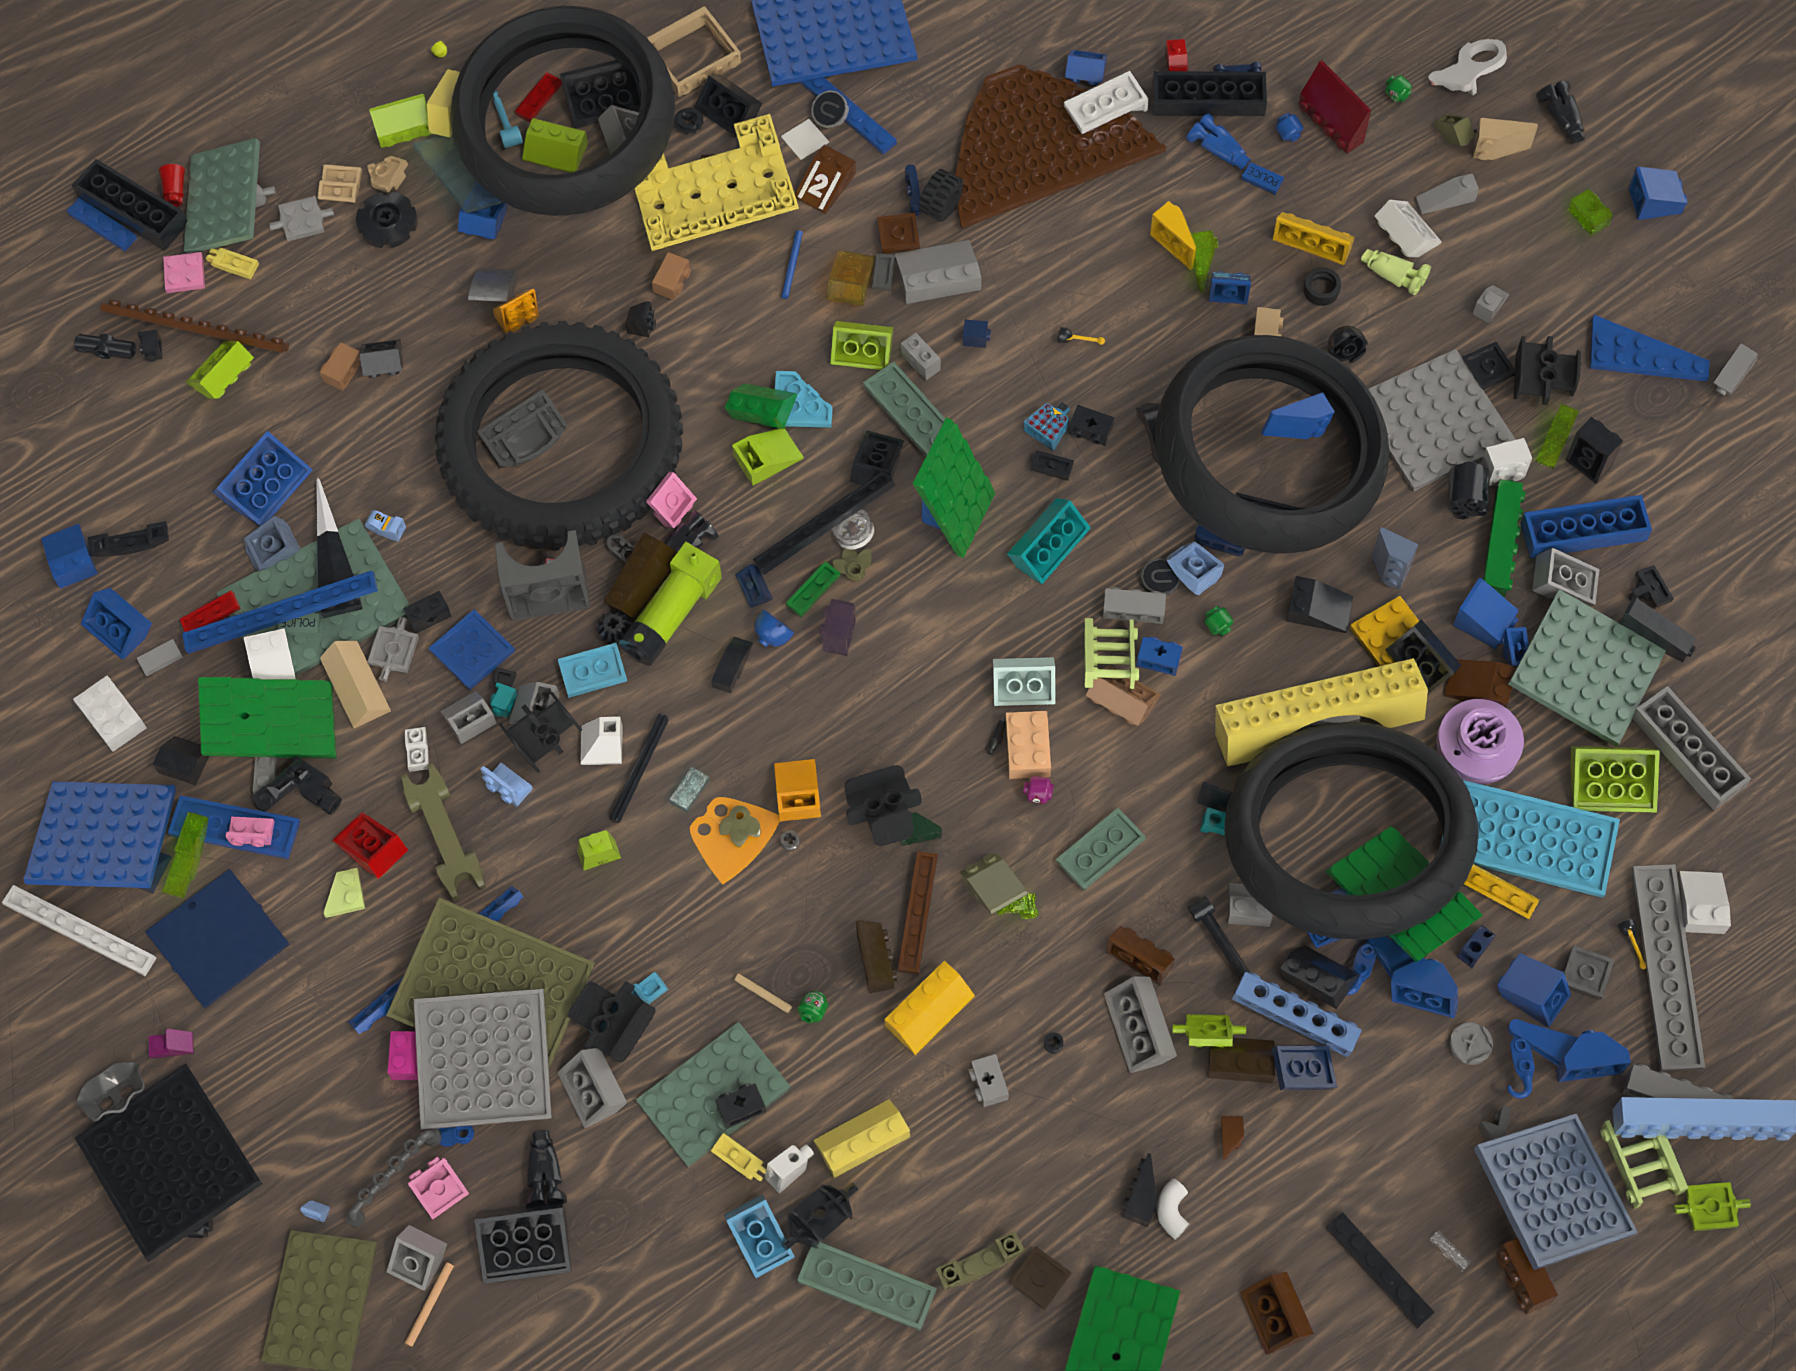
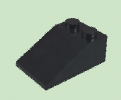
[850,430,904,492]
[1286,576,1353,633]

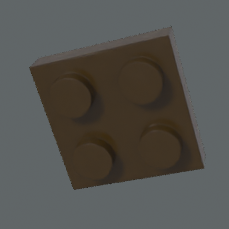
[1009,1246,1072,1309]

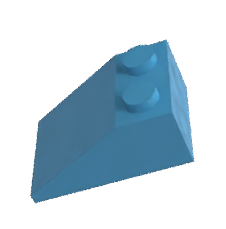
[724,1194,795,1278]

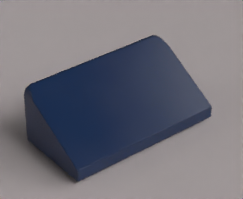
[735,564,773,608]

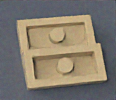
[318,165,362,203]

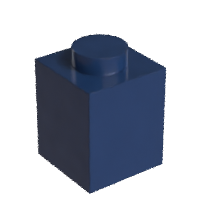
[963,319,991,348]

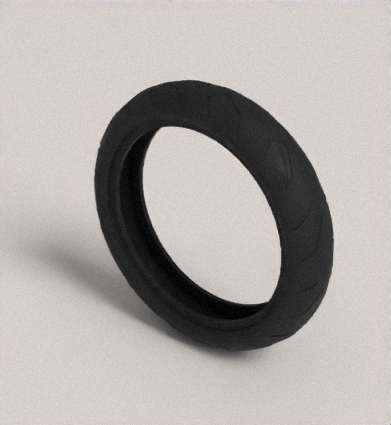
[1224,722,1479,939]

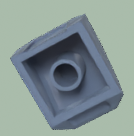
[244,516,300,571]

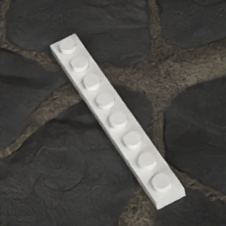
[2,885,157,976]

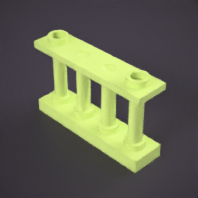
[1084,618,1139,689]
[1600,1120,1688,1208]

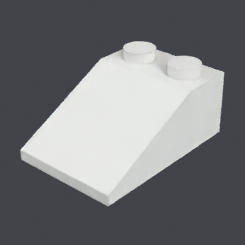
[244,629,296,679]
[1679,871,1731,934]

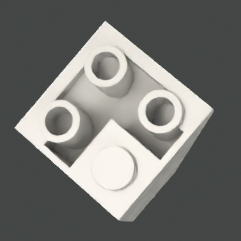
[581,717,623,765]

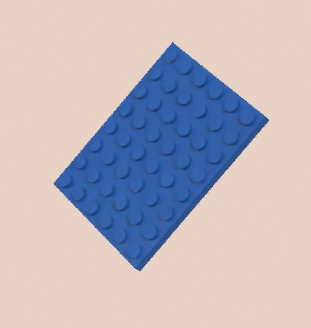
[751,0,917,86]

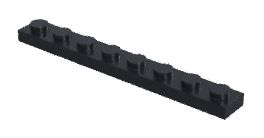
[753,470,896,575]

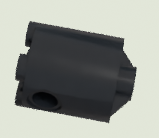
[1448,461,1490,520]

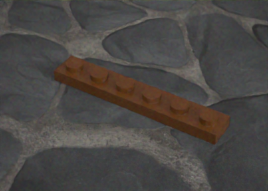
[898,851,938,975]

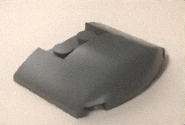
[477,389,567,468]

